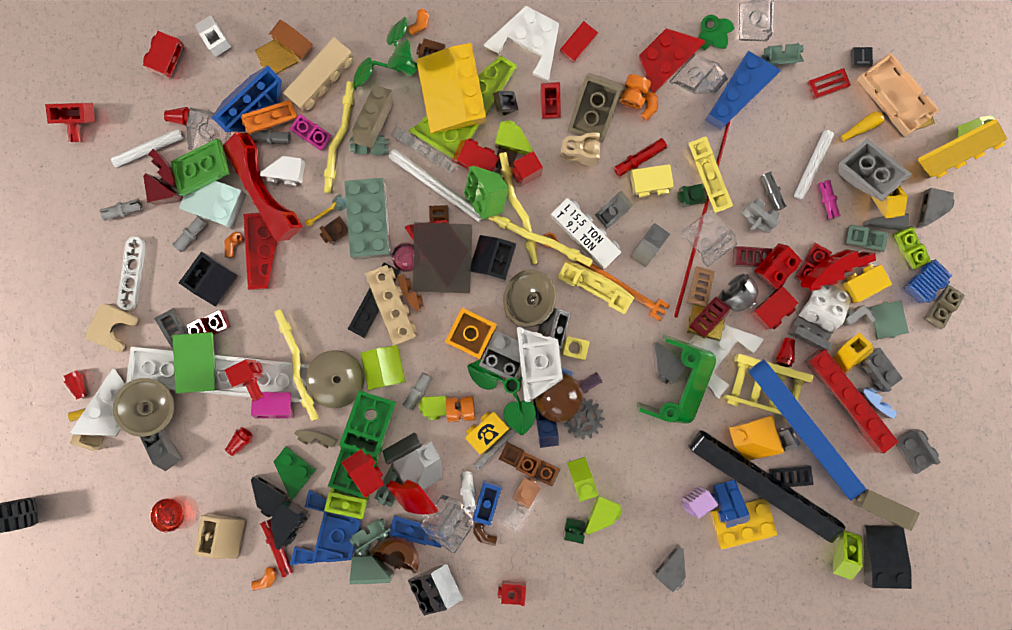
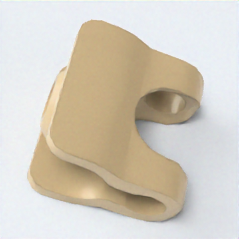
[560,133,600,166]
[85,304,139,352]

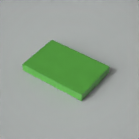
[171,138,230,197]
[172,332,217,393]

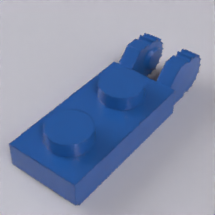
[389,515,446,548]

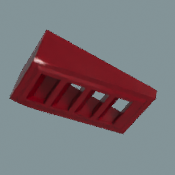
[733,246,772,267]
[689,297,731,339]

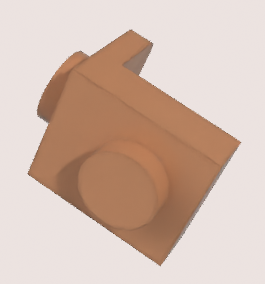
[512,478,541,509]

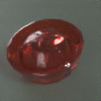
[150,498,184,533]

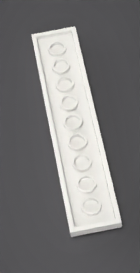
[126,347,319,404]

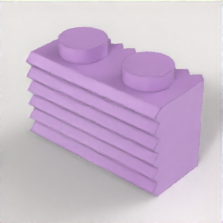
[682,486,718,519]

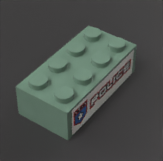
[344,178,391,260]

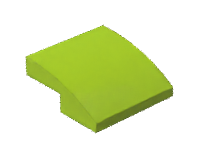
[324,476,370,519]

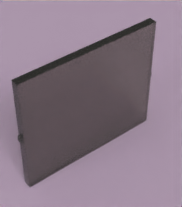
[413,222,473,294]

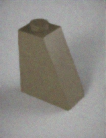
[855,489,920,531]

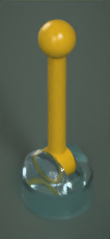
[305,194,346,226]

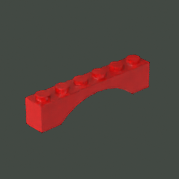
[223,132,303,242]
[804,349,899,454]

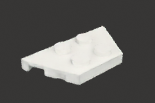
[517,327,563,402]
[70,368,125,437]

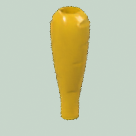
[840,111,884,142]

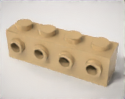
[365,265,417,346]

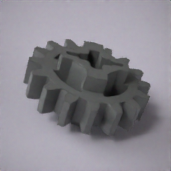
[563,397,605,440]

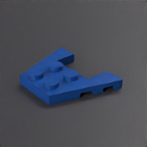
[290,489,362,565]

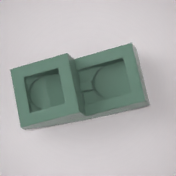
[846,225,889,252]

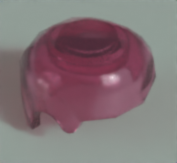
[392,242,421,272]

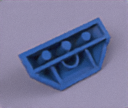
[211,65,282,132]

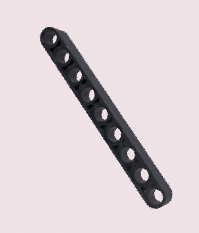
[688,430,846,543]

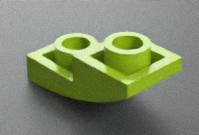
[893,226,931,269]

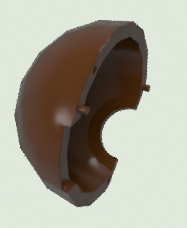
[535,373,583,423]
[371,536,420,573]

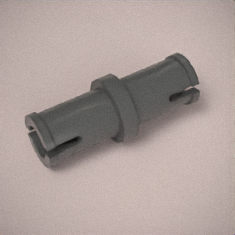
[250,129,291,144]
[760,172,787,211]

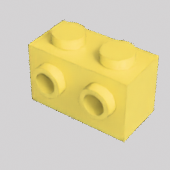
[630,164,674,198]

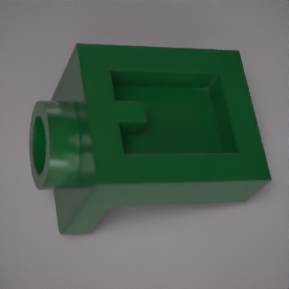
[677,184,706,208]
[563,518,586,544]

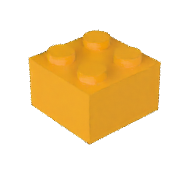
[445,308,497,360]

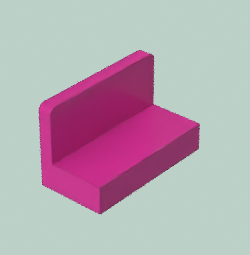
[251,392,294,419]

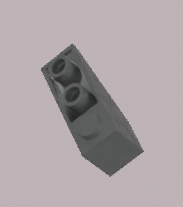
[140,410,181,471]

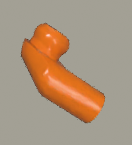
[407,9,429,36]
[640,92,658,121]
[224,232,243,258]
[251,567,277,591]

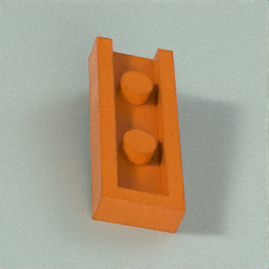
[241,100,297,135]

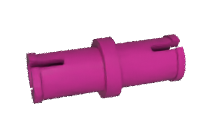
[818,180,841,220]

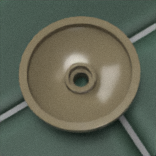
[503,270,556,327]
[306,350,364,408]
[113,378,174,437]

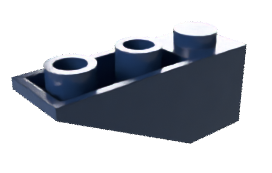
[533,398,559,448]

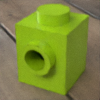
[419,395,447,420]

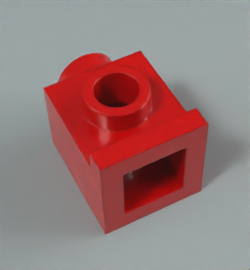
[498,581,526,606]

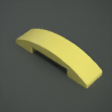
[688,136,733,213]
[557,261,634,314]

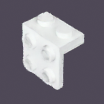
[798,285,851,334]

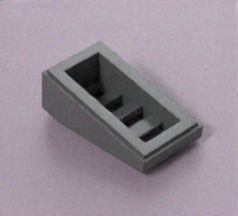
[863,213,909,231]
[154,308,187,350]

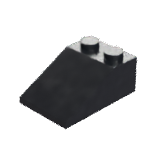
[864,525,912,589]

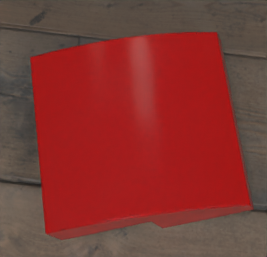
[386,479,438,515]

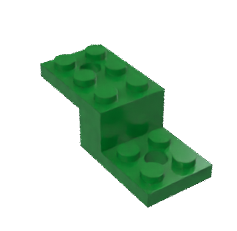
[328,390,396,499]

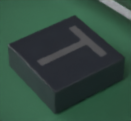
[852,47,873,68]

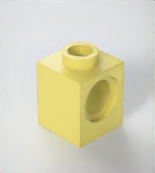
[561,336,590,361]

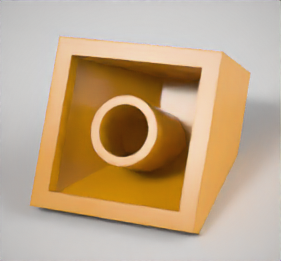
[729,415,784,461]

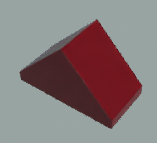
[143,173,183,205]

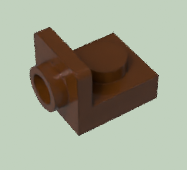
[416,38,446,58]
[319,216,348,245]

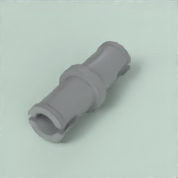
[100,198,142,221]
[173,216,207,252]
[402,372,433,411]

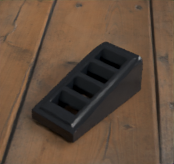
[769,465,814,487]

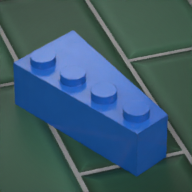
[705,51,781,130]

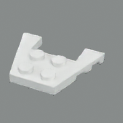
[484,6,559,83]
[688,319,764,399]

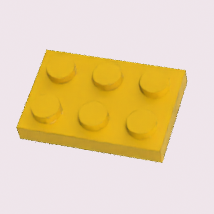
[710,498,777,550]

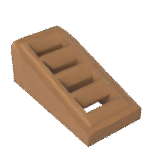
[686,266,715,308]

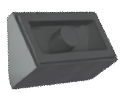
[383,433,422,465]

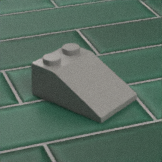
[838,138,911,201]

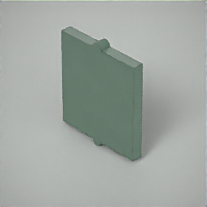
[870,300,909,339]

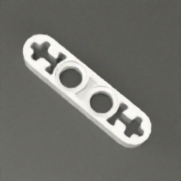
[117,237,146,311]

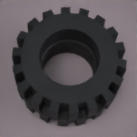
[0,498,39,533]

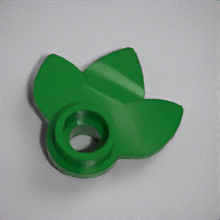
[698,15,735,50]

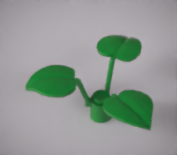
[353,17,418,89]
[467,359,536,435]

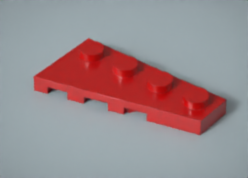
[243,213,277,290]

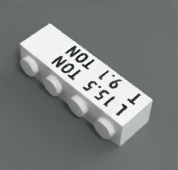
[550,198,621,270]

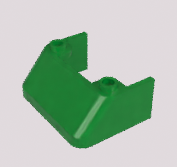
[637,334,716,424]

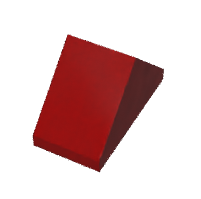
[540,82,561,119]

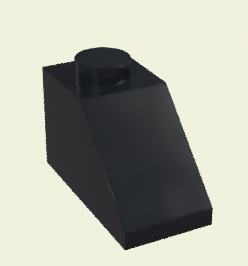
[251,475,289,517]

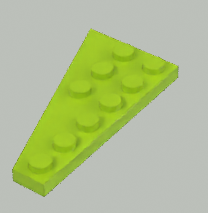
[408,56,517,159]

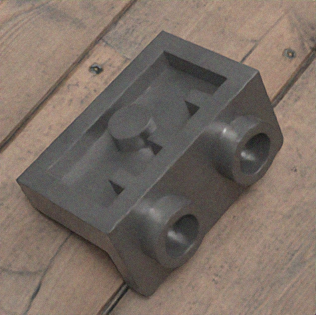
[788,317,833,351]
[860,348,903,392]
[896,429,941,474]

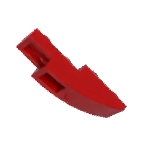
[800,249,876,291]

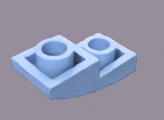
[858,387,897,419]

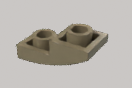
[925,285,965,329]
[294,429,338,448]

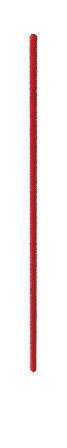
[674,120,732,318]

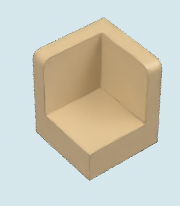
[70,435,104,451]

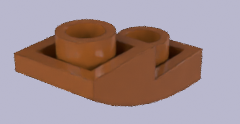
[269,19,313,59]
[397,274,424,312]
[516,452,560,486]

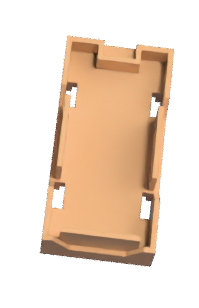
[857,52,940,137]

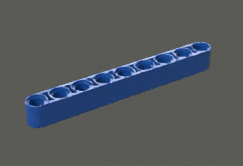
[748,359,867,501]

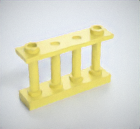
[723,354,814,421]

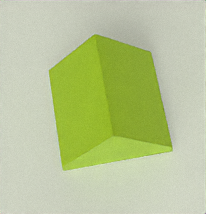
[360,345,406,390]

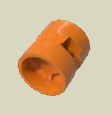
[619,74,651,109]
[446,395,475,423]

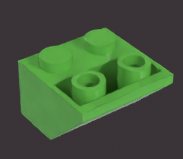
[464,166,509,220]

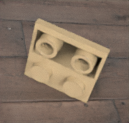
[193,513,245,559]

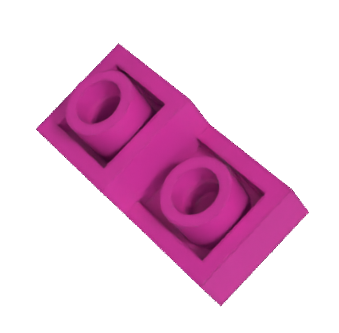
[289,114,332,151]

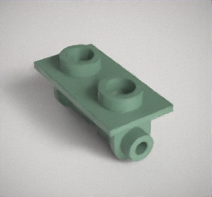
[762,43,804,66]
[349,135,390,155]
[374,464,403,507]
[349,518,390,552]

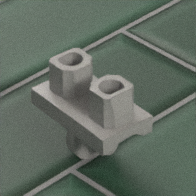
[741,198,779,233]

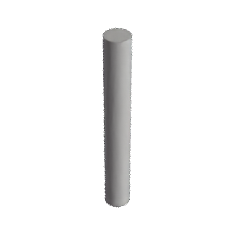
[473,427,516,470]

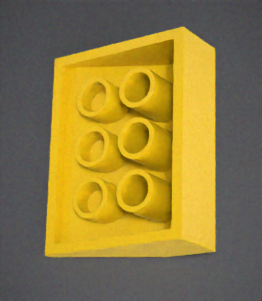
[416,43,486,134]
[918,118,1008,179]

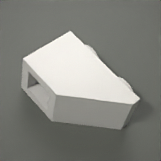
[195,15,231,57]
[260,156,305,187]

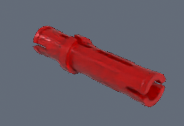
[613,138,668,178]
[260,519,294,578]

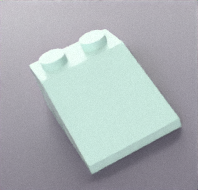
[179,181,246,229]

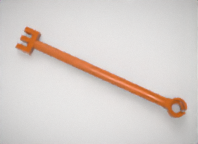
[543,232,670,322]

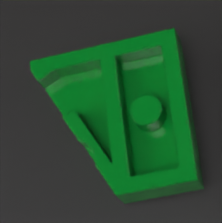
[273,446,317,500]

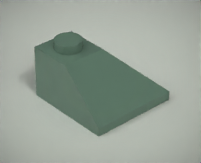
[350,550,394,585]

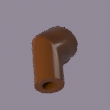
[473,522,497,546]

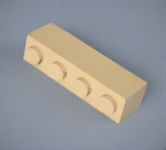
[283,37,354,112]

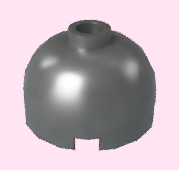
[719,273,758,312]

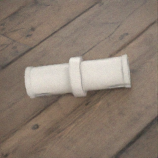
[460,471,476,512]

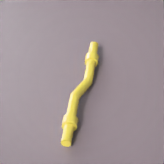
[324,81,354,194]
[499,152,539,265]
[488,215,593,266]
[274,310,319,422]

